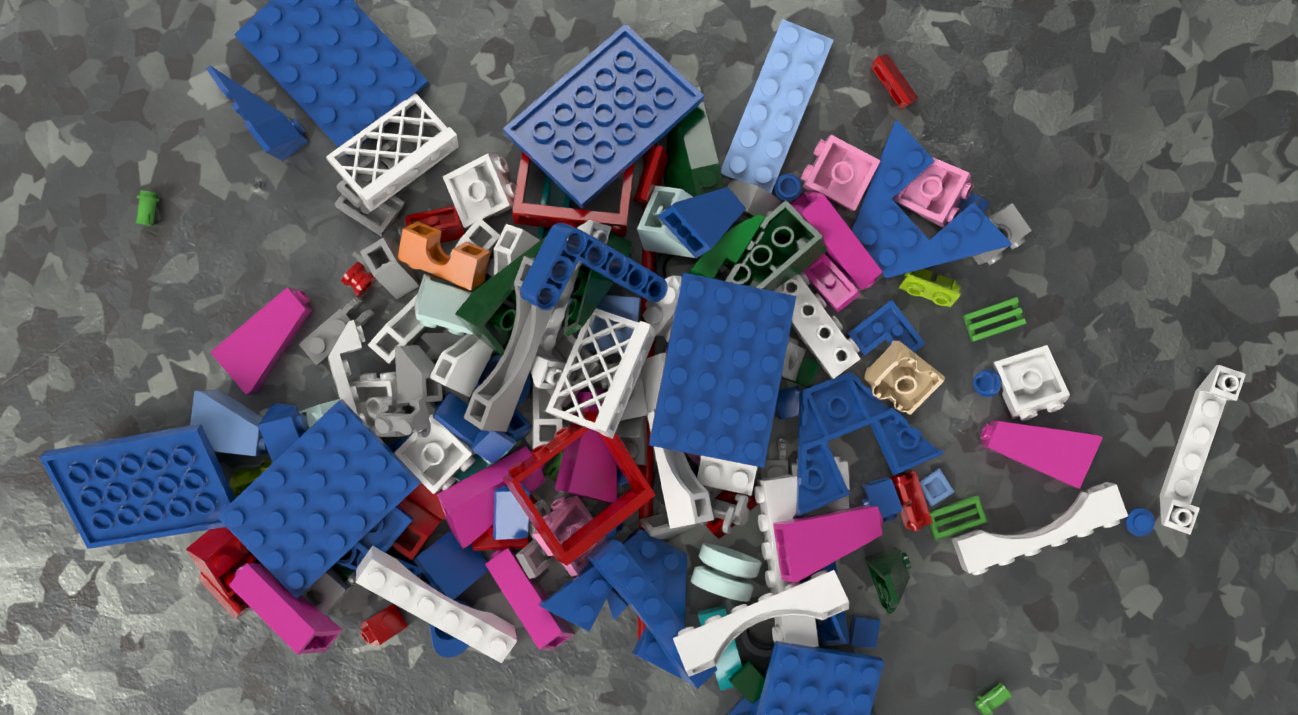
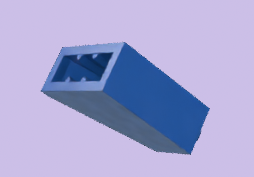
[658,187,746,258]

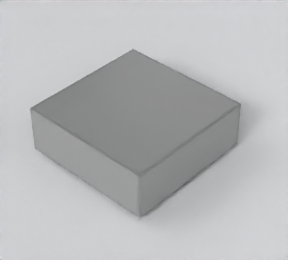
[530,474,566,510]

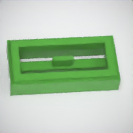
[963,297,1026,342]
[928,495,987,540]

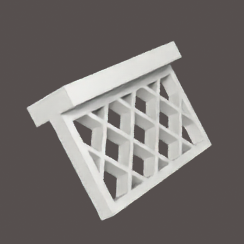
[326,93,459,212]
[546,309,656,439]

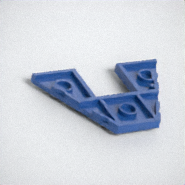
[852,120,1012,278]
[796,371,944,517]
[539,528,687,678]

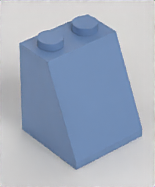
[566,295,641,354]
[190,390,268,456]

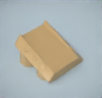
[863,341,945,415]

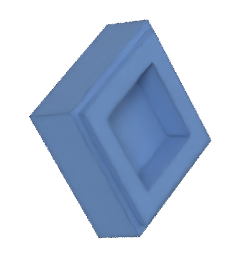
[919,468,955,507]

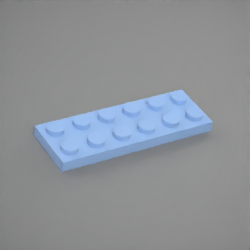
[721,19,833,193]

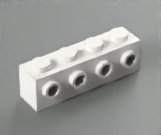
[773,272,861,379]

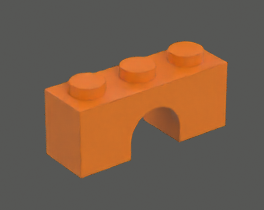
[398,221,491,290]

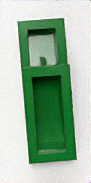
[688,214,765,279]

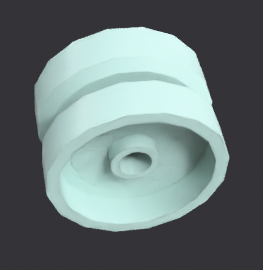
[691,542,762,602]

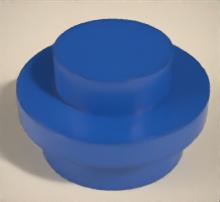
[774,174,802,202]
[973,369,1001,397]
[1125,508,1155,536]

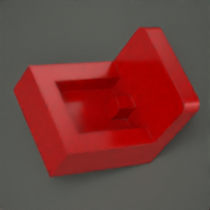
[360,603,408,647]

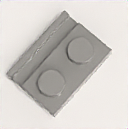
[335,194,405,237]

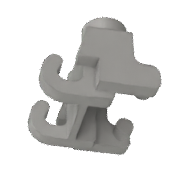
[375,397,431,438]
[698,486,750,534]

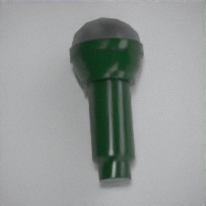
[331,563,356,585]

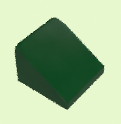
[783,357,820,388]
[729,661,766,704]

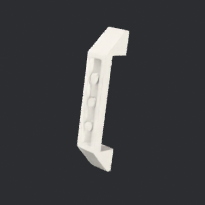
[530,220,611,390]
[328,320,367,424]
[1160,365,1246,535]

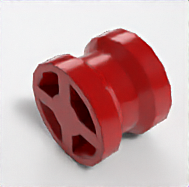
[341,262,376,297]

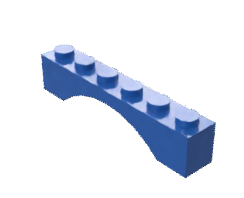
[587,538,718,689]

